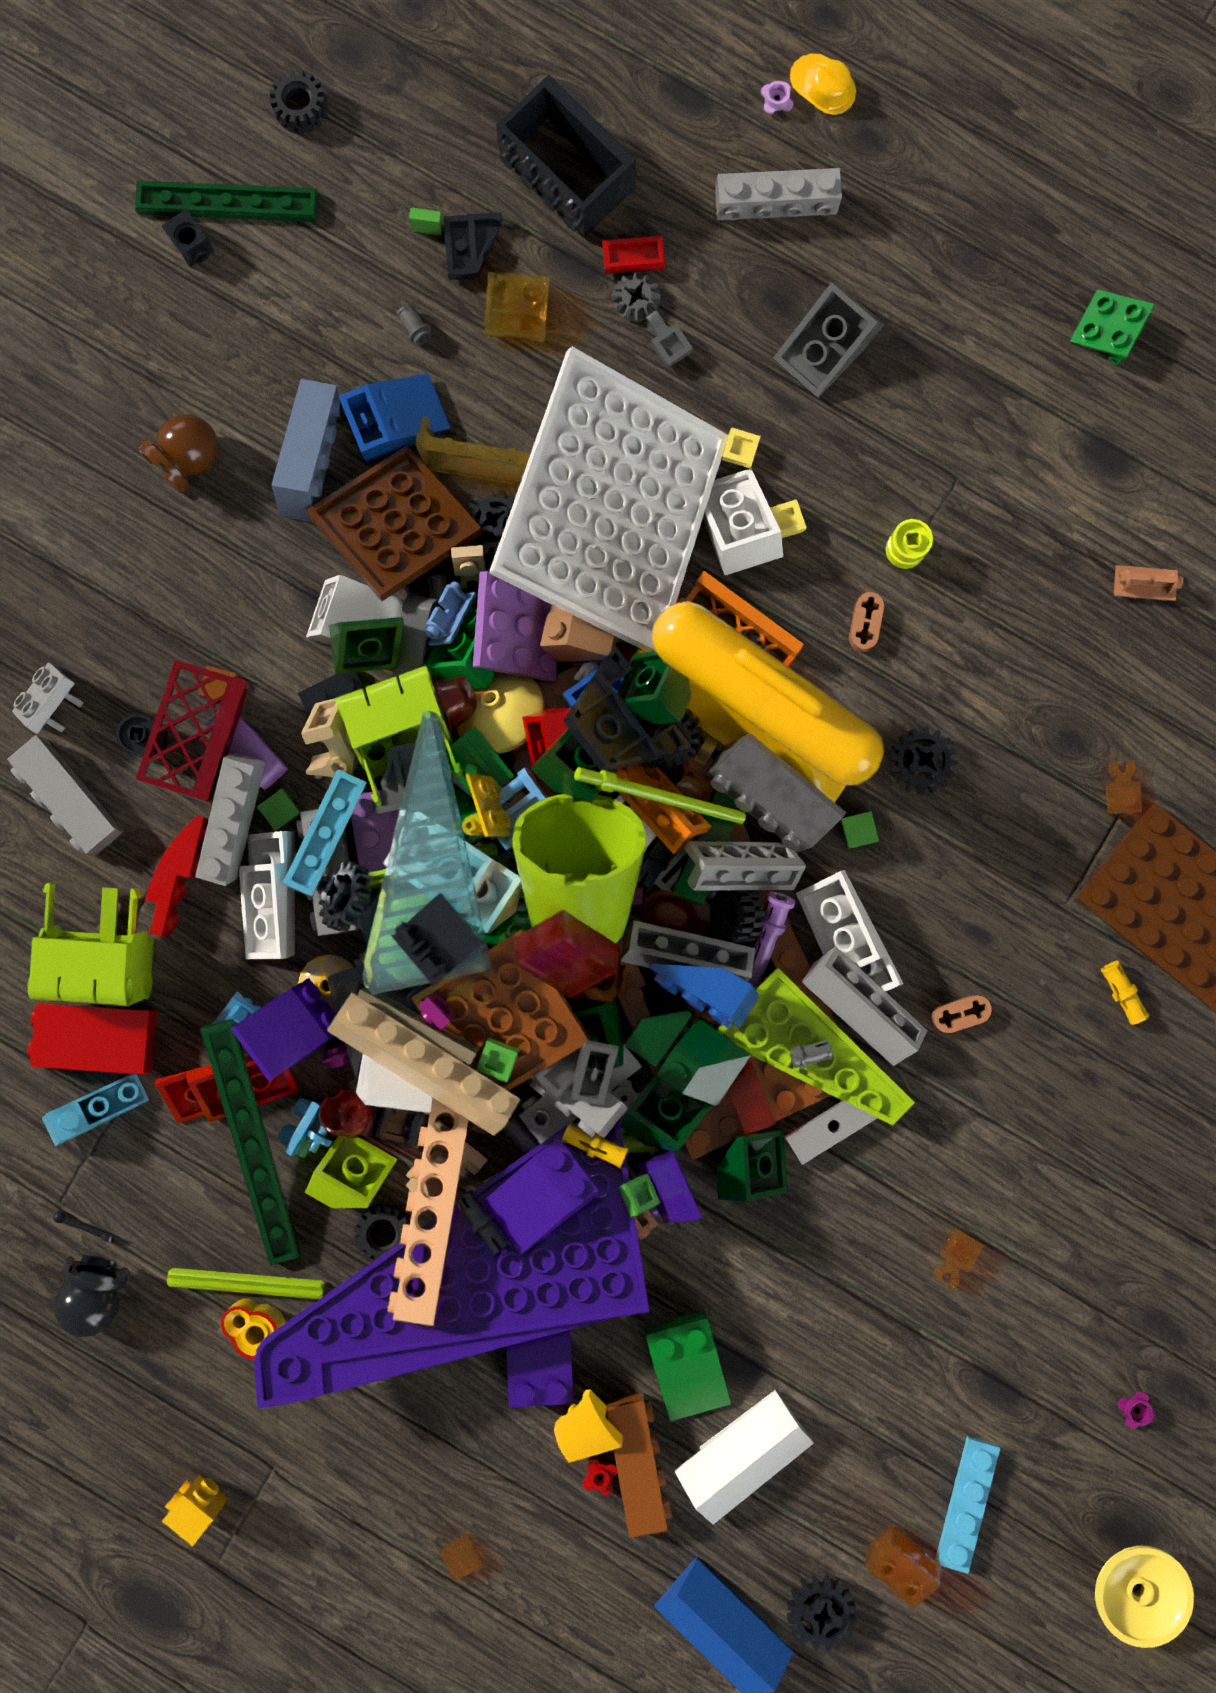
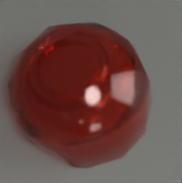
[319,1089,372,1138]

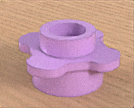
[761,81,793,114]

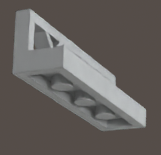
[684,841,806,890]

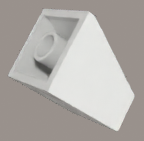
[306,575,404,646]
[356,1054,432,1113]

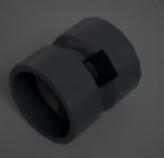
[116,714,168,758]

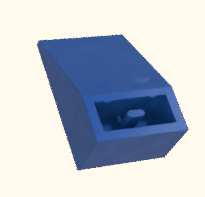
[339,373,451,463]
[650,964,760,1029]

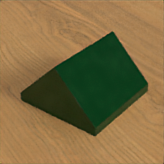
[329,617,404,674]

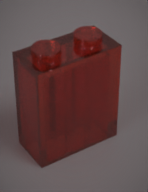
[515,909,618,998]

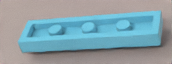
[283,769,367,897]
[935,1436,1000,1574]

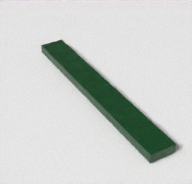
[201,1018,301,1266]

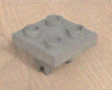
[12,662,84,734]

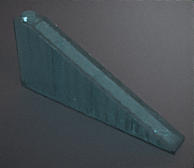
[363,710,492,995]

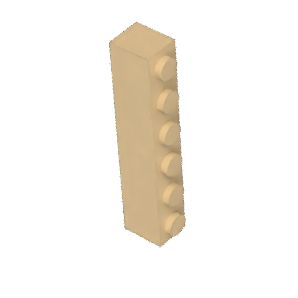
[327,993,520,1136]

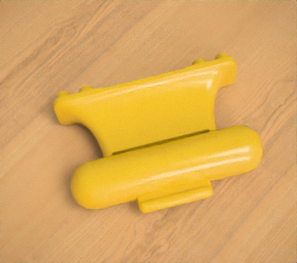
[628,601,884,803]

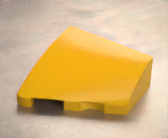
[554,1389,623,1463]

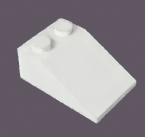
[703,469,783,575]

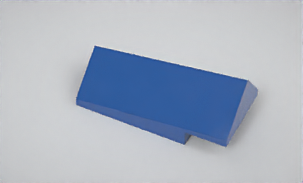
[654,1557,793,1693]

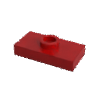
[602,235,665,274]

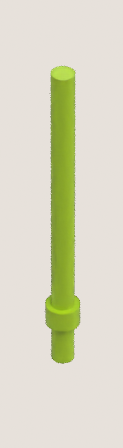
[574,767,746,824]

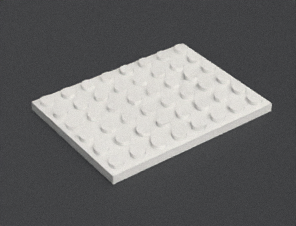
[489,346,729,652]

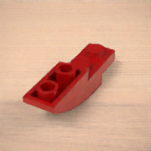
[145,816,209,937]

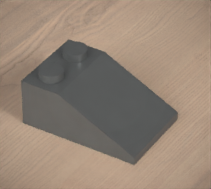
[773,282,885,397]

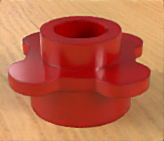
[582,1459,618,1496]

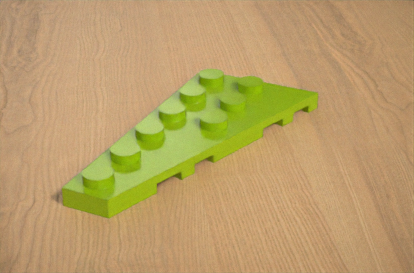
[717,968,915,1125]

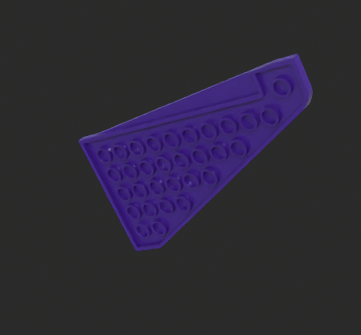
[254,1119,649,1408]

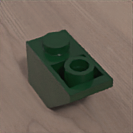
[624,1010,693,1067]

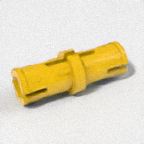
[1101,961,1149,1025]
[562,1122,629,1168]

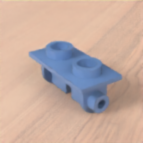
[425,582,477,646]

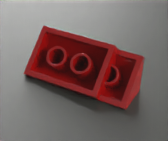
[155,1055,299,1124]

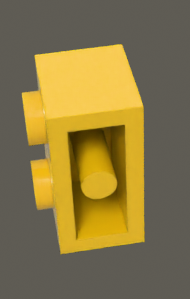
[162,1475,229,1546]

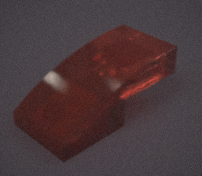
[728,1060,775,1135]

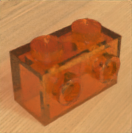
[865,1523,941,1609]

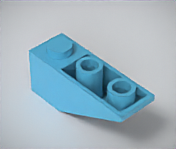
[42,1074,149,1147]

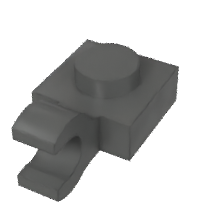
[645,311,693,369]

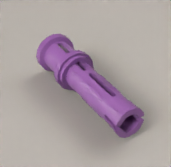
[747,892,795,987]

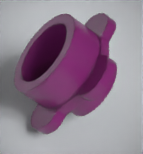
[321,1041,350,1068]
[1118,1391,1156,1429]

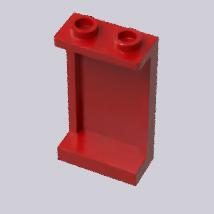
[27,1003,158,1075]

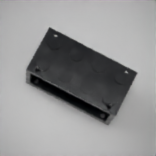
[496,75,636,237]

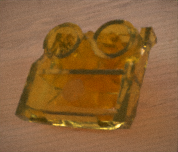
[484,272,550,342]

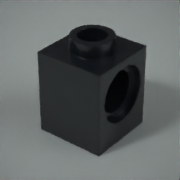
[162,209,214,267]

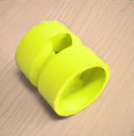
[885,519,933,569]

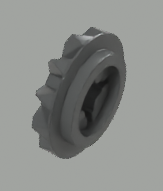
[612,272,661,322]

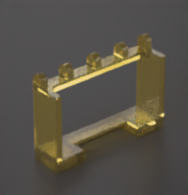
[416,417,531,485]

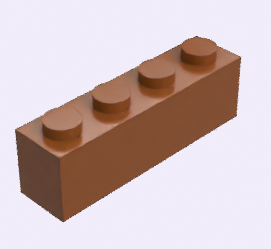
[606,1393,672,1538]

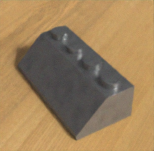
[704,733,846,852]

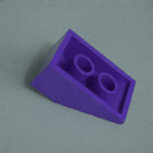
[231,978,337,1081]
[482,1138,599,1255]
[634,1149,702,1223]
[506,1330,573,1408]

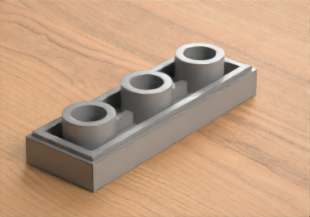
[785,1101,877,1165]

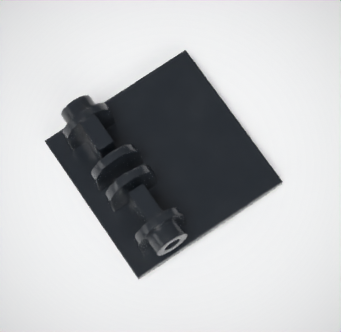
[391,892,484,987]

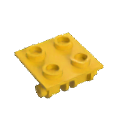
[462,774,511,837]

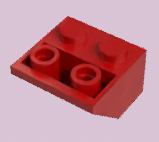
[522,707,572,778]

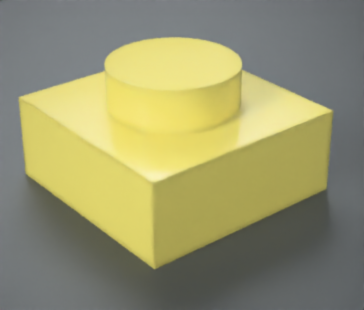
[722,428,761,469]
[770,499,806,538]

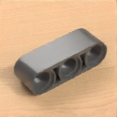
[392,594,443,681]

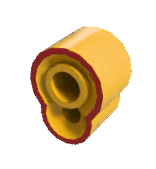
[221,1299,286,1360]

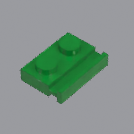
[439,725,514,796]

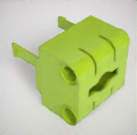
[335,666,462,807]
[28,882,154,1006]

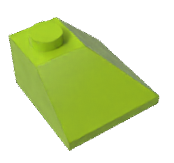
[305,1128,397,1208]

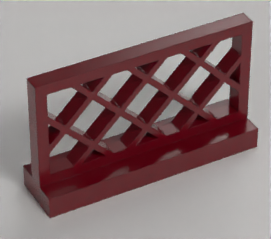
[136,660,251,803]

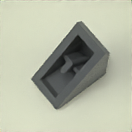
[571,1040,618,1106]

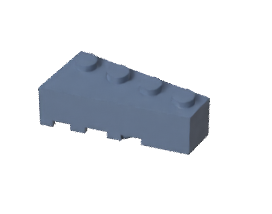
[271,379,343,523]

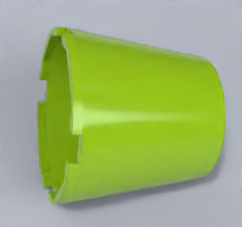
[512,794,646,956]

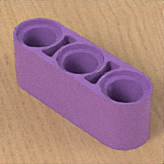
[206,716,289,790]

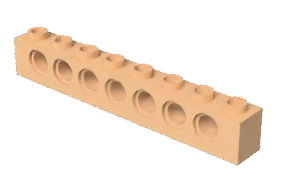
[387,1097,468,1326]

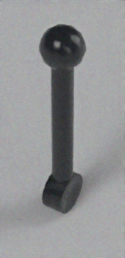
[53,1211,115,1243]

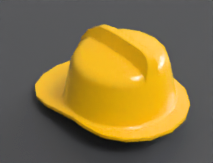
[790,53,856,115]

